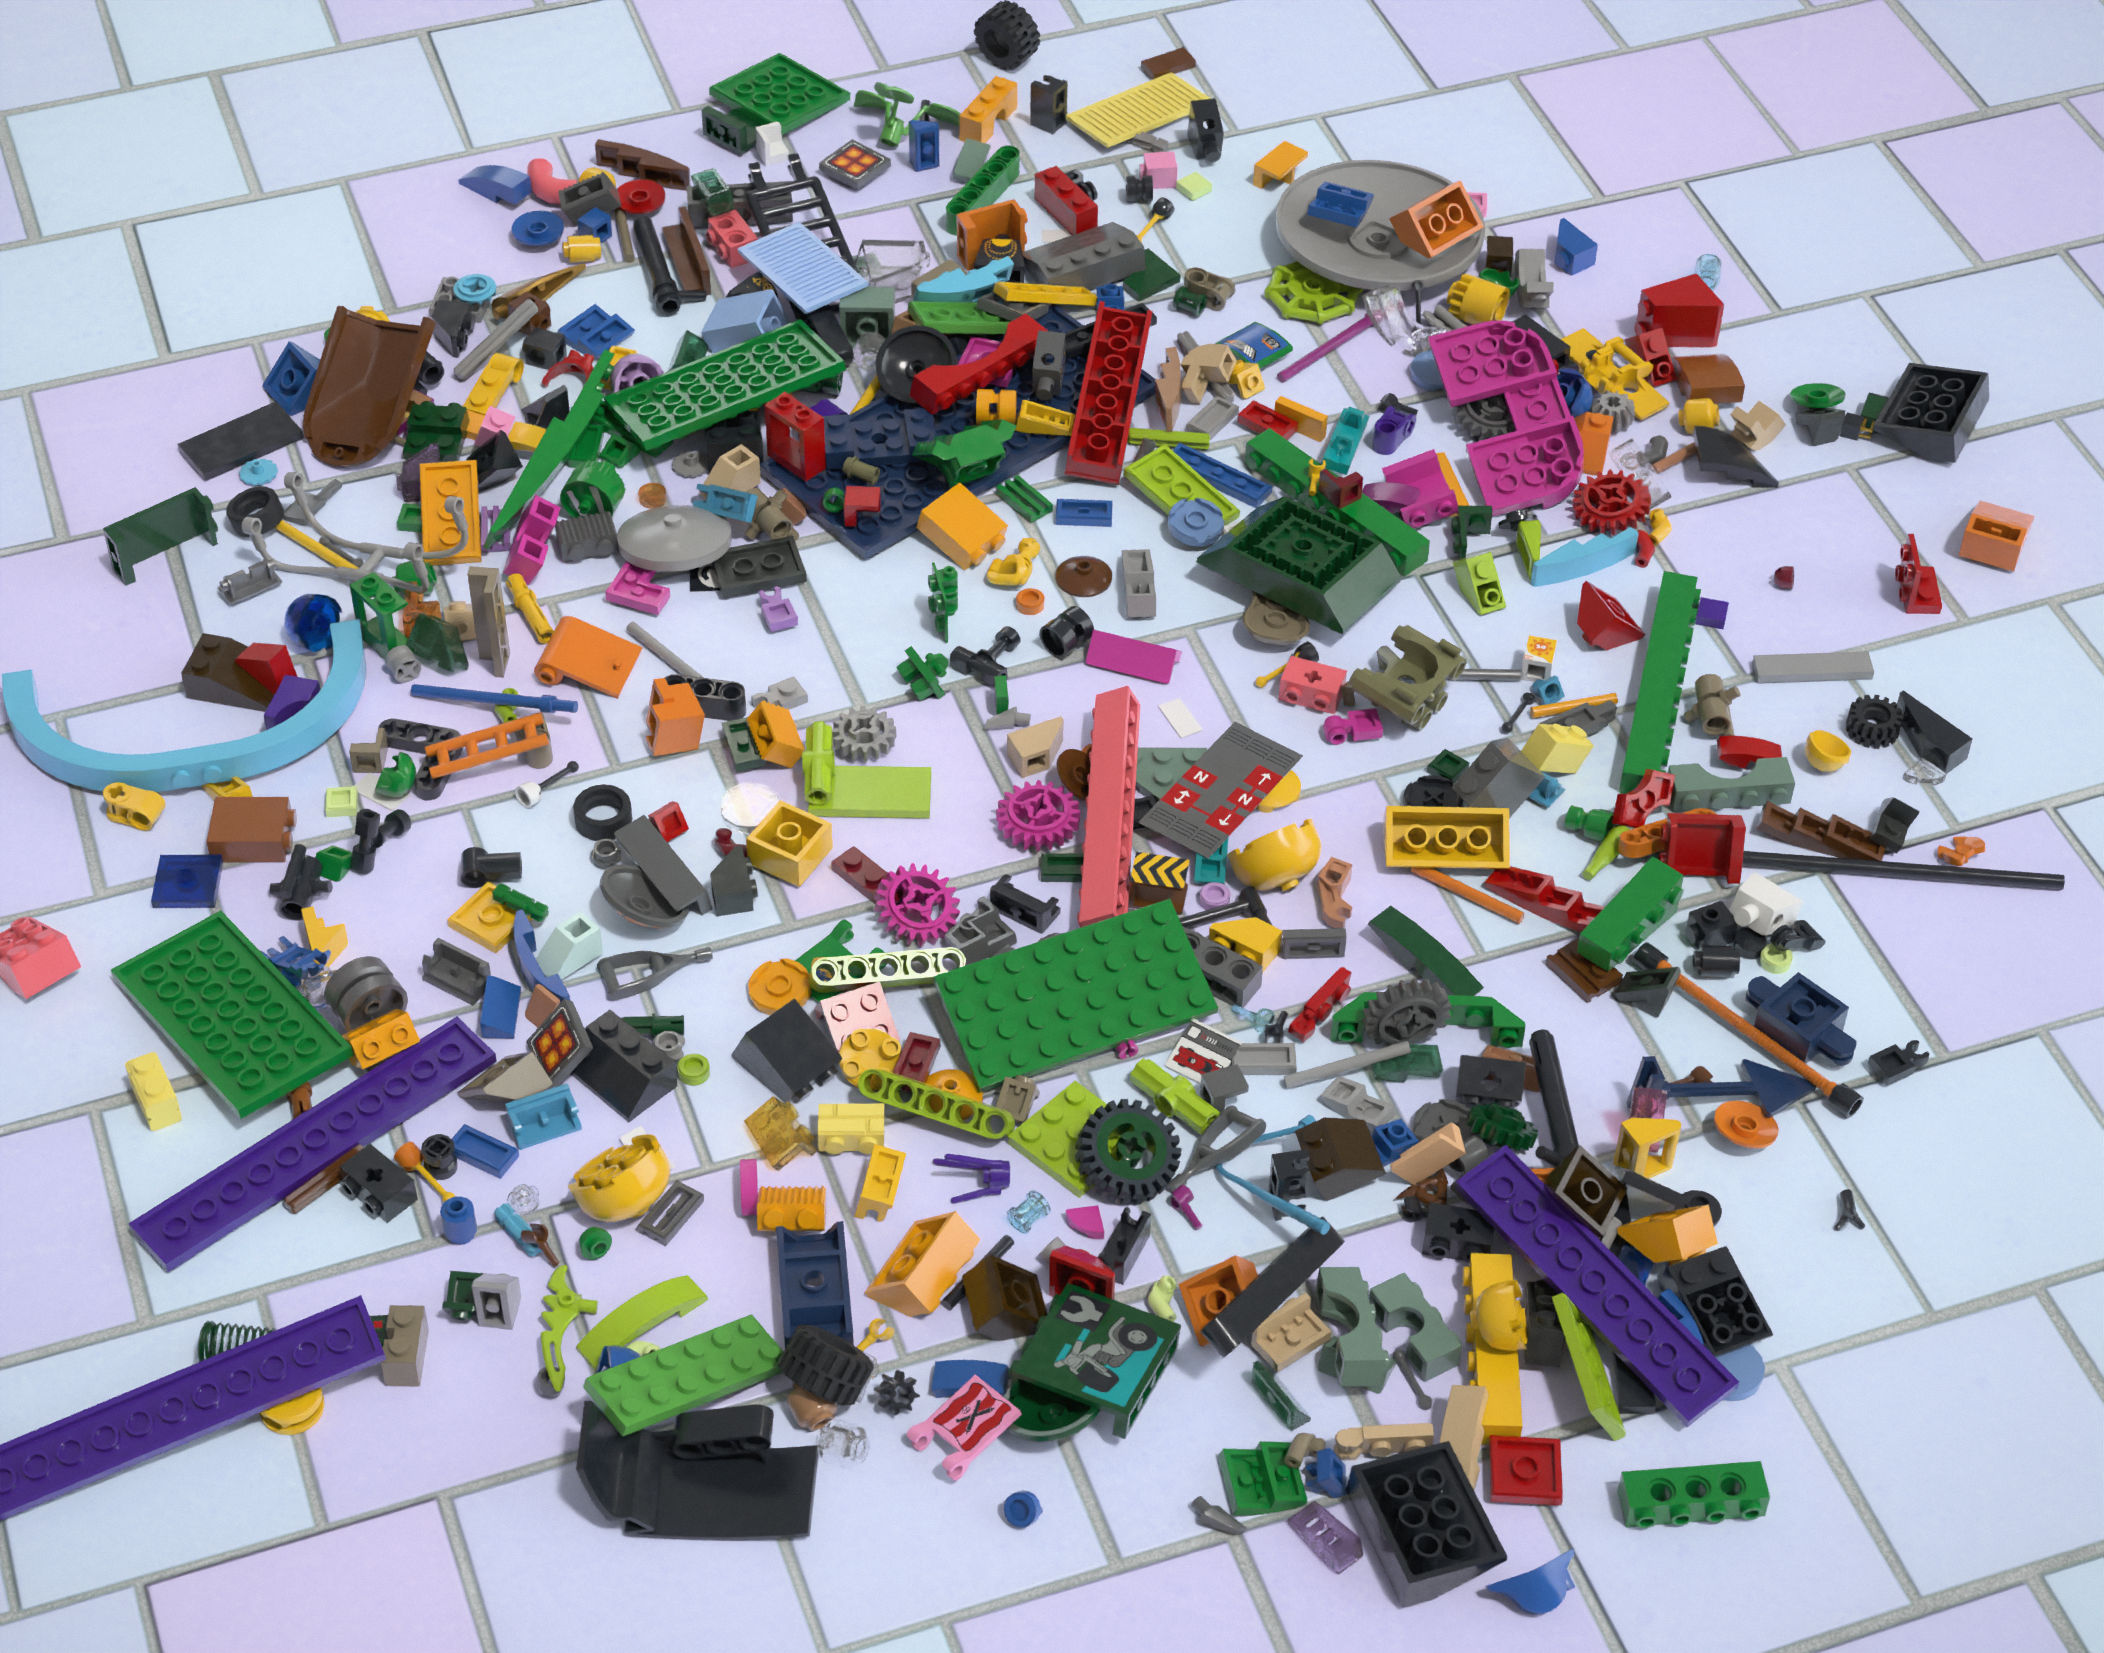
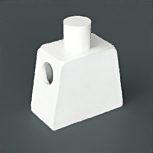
[1729,872,1804,936]

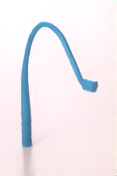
[1216,1115,1330,1235]

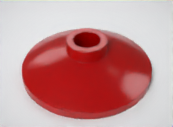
[617,179,666,214]

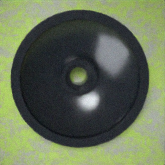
[875,325,958,405]

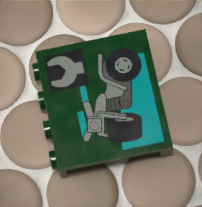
[1007,1283,1181,1439]

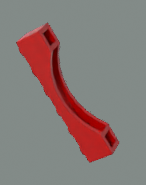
[909,313,1048,415]

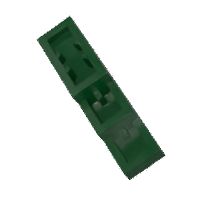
[1368,905,1484,996]

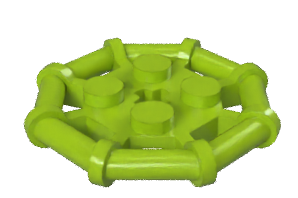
[1264,261,1363,325]

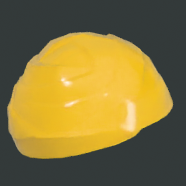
[1805,730,1851,772]

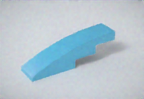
[1531,527,1639,587]

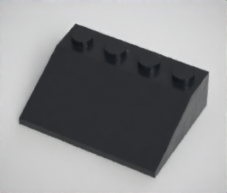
[1873,363,1990,463]
[1346,1441,1508,1608]

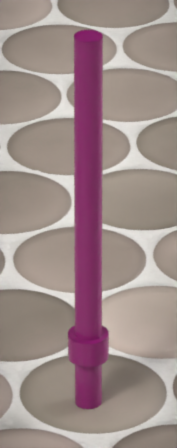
[1277,301,1396,383]

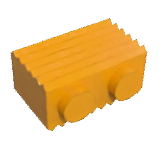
[746,700,805,768]
[757,1185,826,1231]

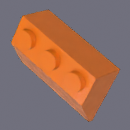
[1389,180,1484,259]

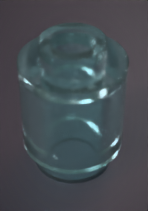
[1694,254,1722,291]

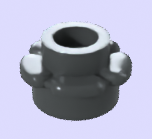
[591,839,621,867]

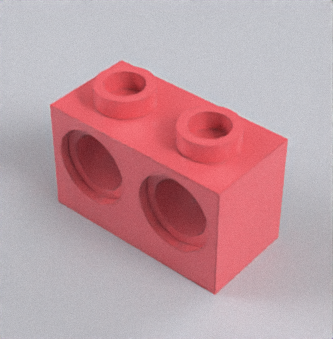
[706,210,758,268]

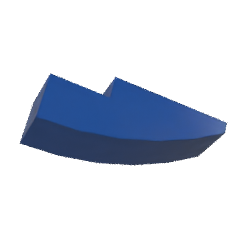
[458,165,532,205]

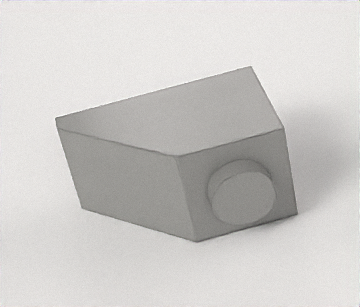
[472,1273,522,1330]

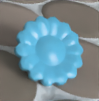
[239,458,278,486]

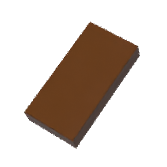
[1141,47,1196,80]

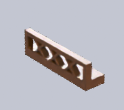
[662,206,711,295]

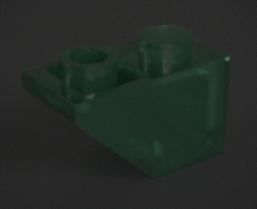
[406,612,469,672]

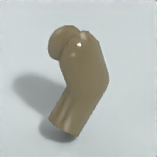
[1284,1433,1326,1468]

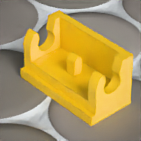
[854,1144,906,1222]

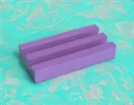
[481,505,511,552]

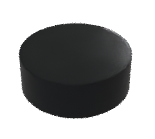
[1734,928,1767,959]

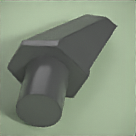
[1191,1496,1247,1535]

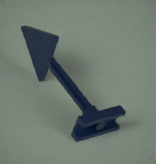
[1626,1056,1816,1118]

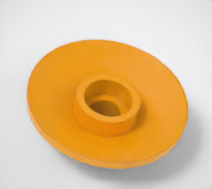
[926,1069,983,1120]

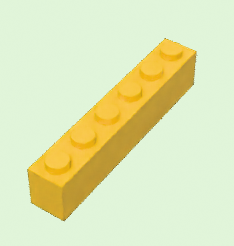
[1462,1253,1523,1445]

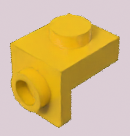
[1228,360,1265,399]

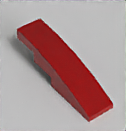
[1484,866,1605,932]

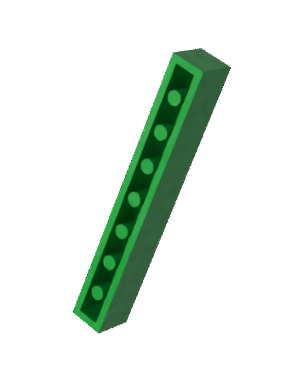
[1245,428,1430,577]

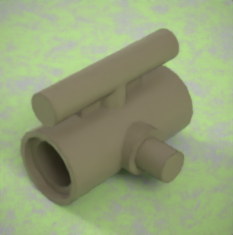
[745,488,799,541]
[1684,674,1741,736]

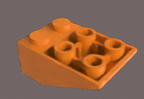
[1958,500,2035,572]

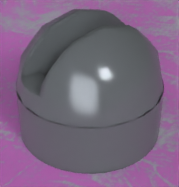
[537,1367,565,1397]

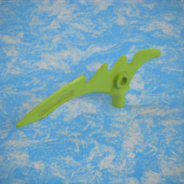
[541,1265,598,1392]

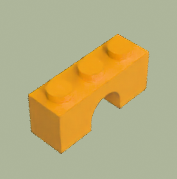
[959,76,1018,143]

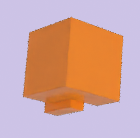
[646,677,705,756]

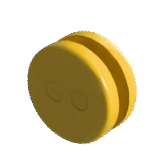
[260,1387,325,1435]

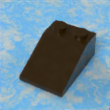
[181,633,274,712]

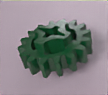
[1466,1103,1538,1151]

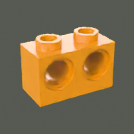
[341,1009,420,1070]

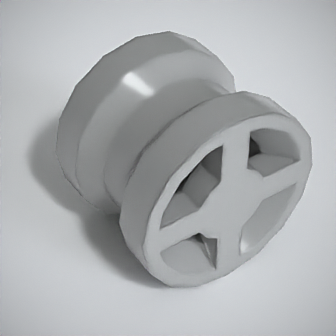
[384,645,422,683]

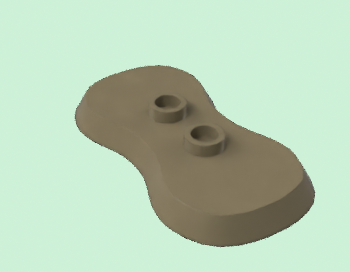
[1243,590,1310,645]

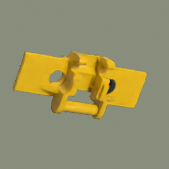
[1561,328,1670,421]

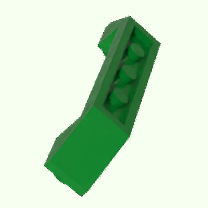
[1330,992,1526,1048]

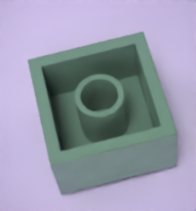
[839,287,895,350]

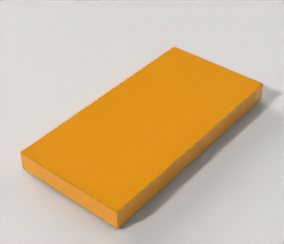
[420,460,482,566]

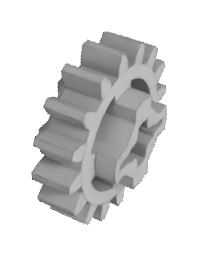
[832,706,897,762]

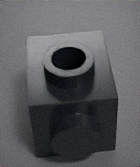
[1685,900,1737,950]

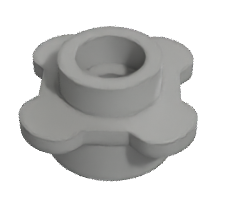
[653,1031,685,1062]

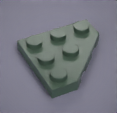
[1136,747,1207,803]

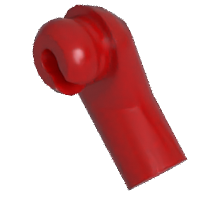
[1635,530,1655,568]

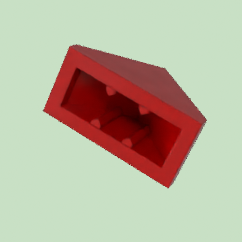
[234,642,298,695]

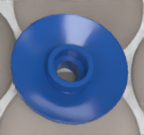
[512,211,564,246]

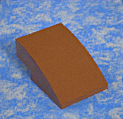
[1671,353,1745,404]

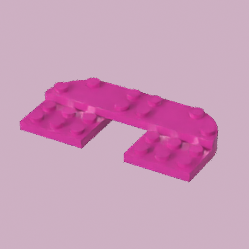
[1428,321,1584,517]

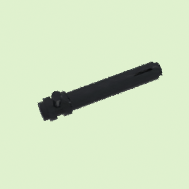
[633,216,706,315]
[1529,1029,1579,1168]

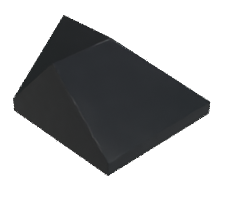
[466,430,523,492]

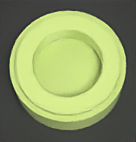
[1760,944,1793,974]

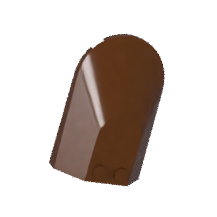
[303,305,436,467]

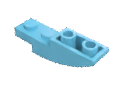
[913,256,1014,302]

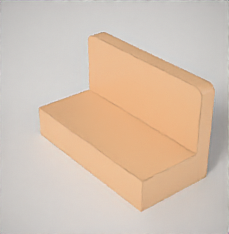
[1390,1122,1466,1185]

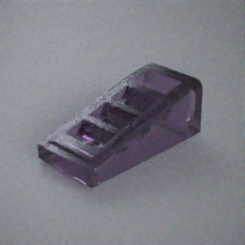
[1288,1500,1363,1574]

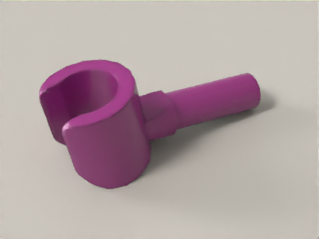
[1170,1185,1203,1230]

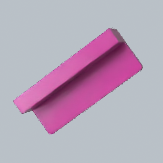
[1086,629,1182,684]

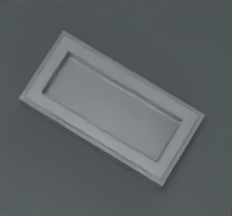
[1186,396,1239,440]
[1231,1043,1297,1075]

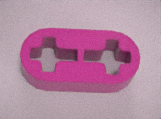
[740,1159,758,1216]

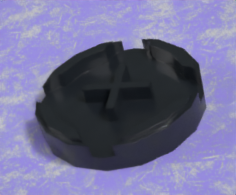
[1403,775,1464,807]

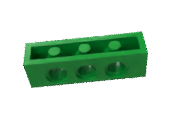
[1617,1461,1770,1528]

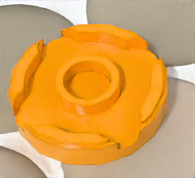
[748,958,812,1015]

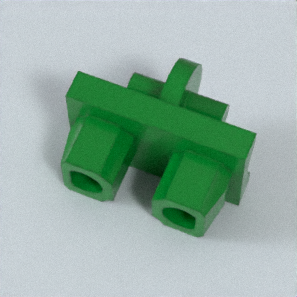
[896,646,948,701]

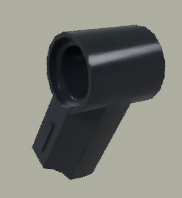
[460,847,522,888]

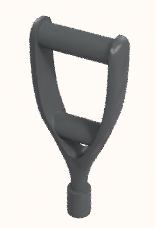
[597,947,713,1000]
[1167,1105,1266,1194]

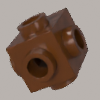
[508,291,552,336]

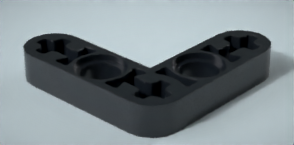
[378,718,463,801]

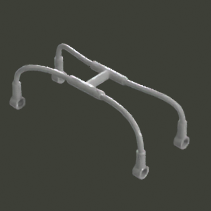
[242,472,468,593]

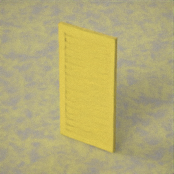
[1065,72,1211,148]

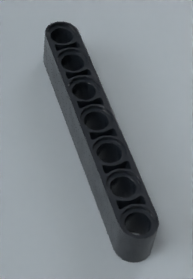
[1200,1216,1345,1358]

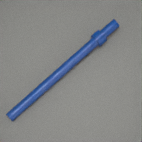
[411,684,578,714]

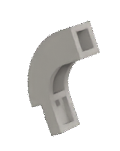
[1515,249,1554,308]

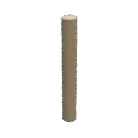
[614,208,635,263]

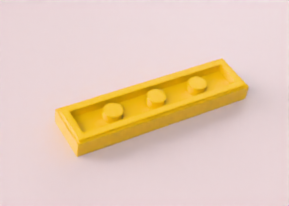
[993,282,1097,306]

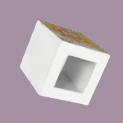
[1521,635,1558,682]

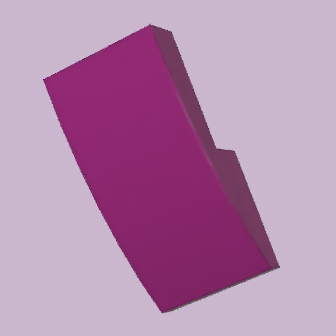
[1362,482,1421,514]

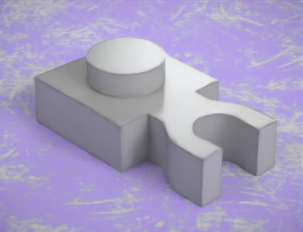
[751,676,808,710]

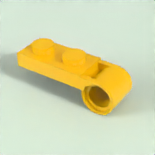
[463,353,524,415]

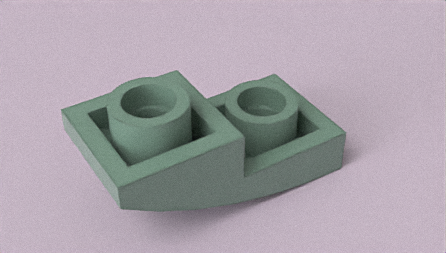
[953,138,991,182]

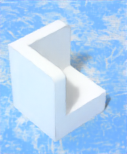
[755,122,789,166]

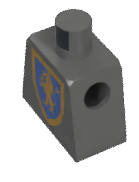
[1032,331,1066,400]

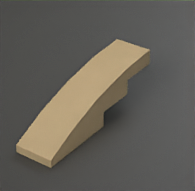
[1439,1385,1489,1491]

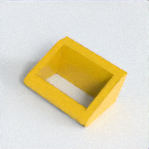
[1613,1118,1681,1179]

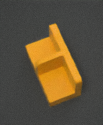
[1253,140,1308,189]

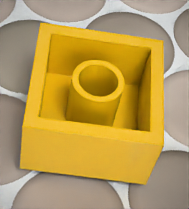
[746,800,833,887]

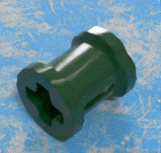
[1173,286,1207,317]

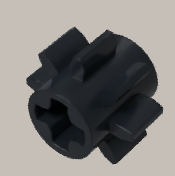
[874,1370,920,1415]

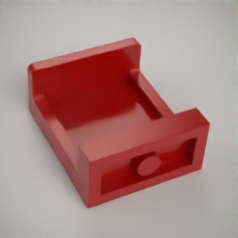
[1658,813,1746,884]

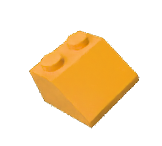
[1617,1205,1718,1266]

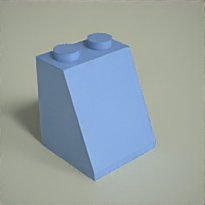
[701,289,791,353]

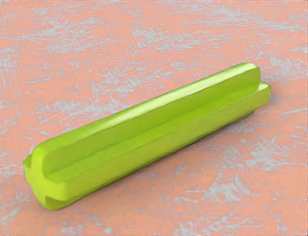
[1129,428,1210,450]

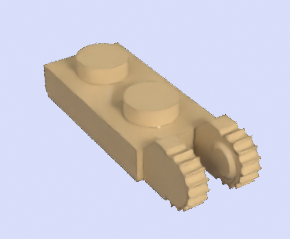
[1333,1423,1434,1461]

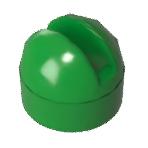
[823,487,845,512]

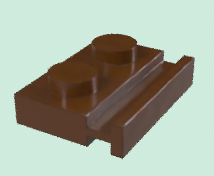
[1545,938,1623,1003]

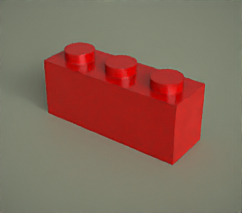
[1034,166,1098,235]

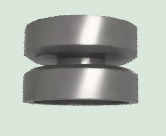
[324,956,408,1032]

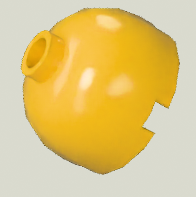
[1470,1280,1528,1351]

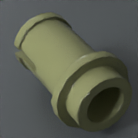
[843,456,880,485]

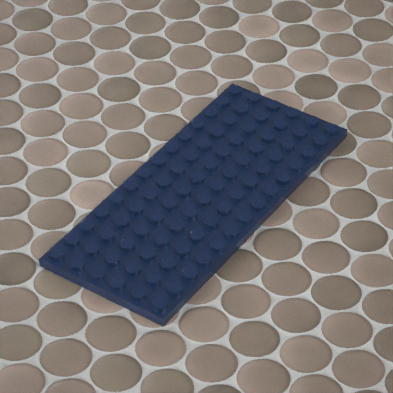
[760,304,1156,560]

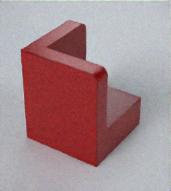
[844,486,881,526]

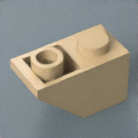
[700,444,761,500]
[1007,716,1064,778]

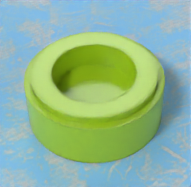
[677,1053,710,1086]

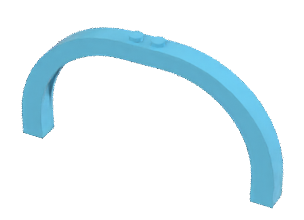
[2,619,367,792]

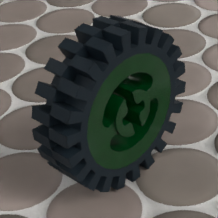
[1075,1099,1181,1205]

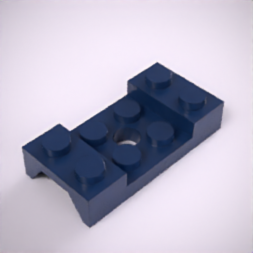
[822,408,936,470]
[776,1221,854,1348]

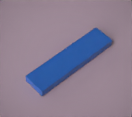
[1172,443,1272,508]

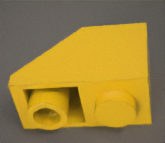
[1209,917,1283,972]

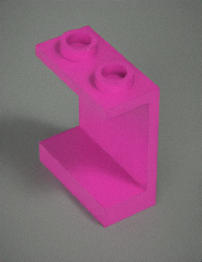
[1382,449,1458,529]

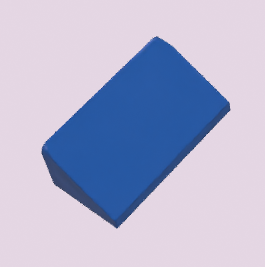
[909,120,940,172]
[480,975,521,1039]

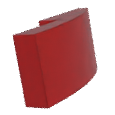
[1717,736,1782,769]

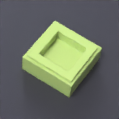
[1176,172,1212,201]
[325,786,358,817]

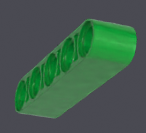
[946,145,1020,236]

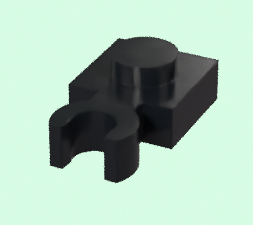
[1868,1040,1930,1086]

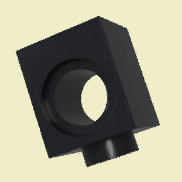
[522,327,567,370]

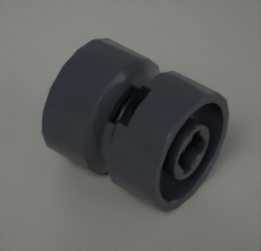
[1039,606,1094,659]

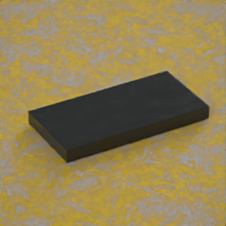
[178,401,304,481]

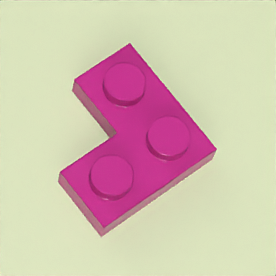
[605,561,671,615]

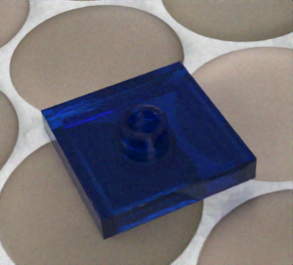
[151,854,224,908]

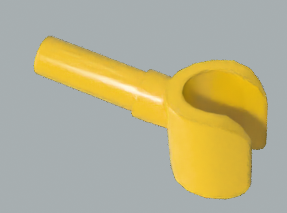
[1308,459,1326,496]
[856,1318,894,1352]

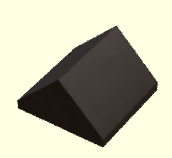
[1543,1145,1628,1238]

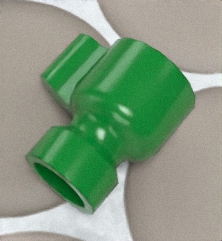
[1564,805,1617,842]

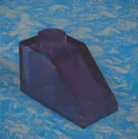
[397,443,441,502]

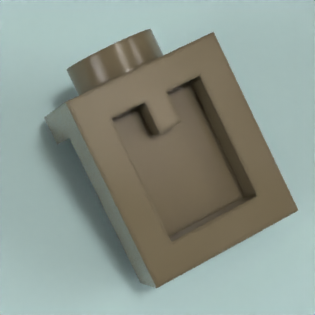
[995,1075,1040,1124]

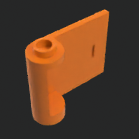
[534,616,643,699]

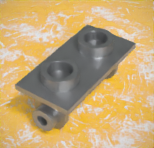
[217,559,283,605]

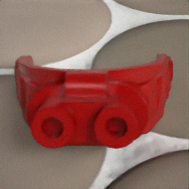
[542,350,594,387]

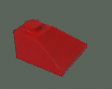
[1577,580,1646,650]
[1049,1245,1115,1300]

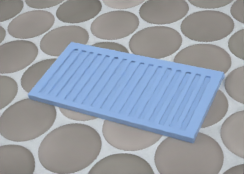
[737,222,868,314]

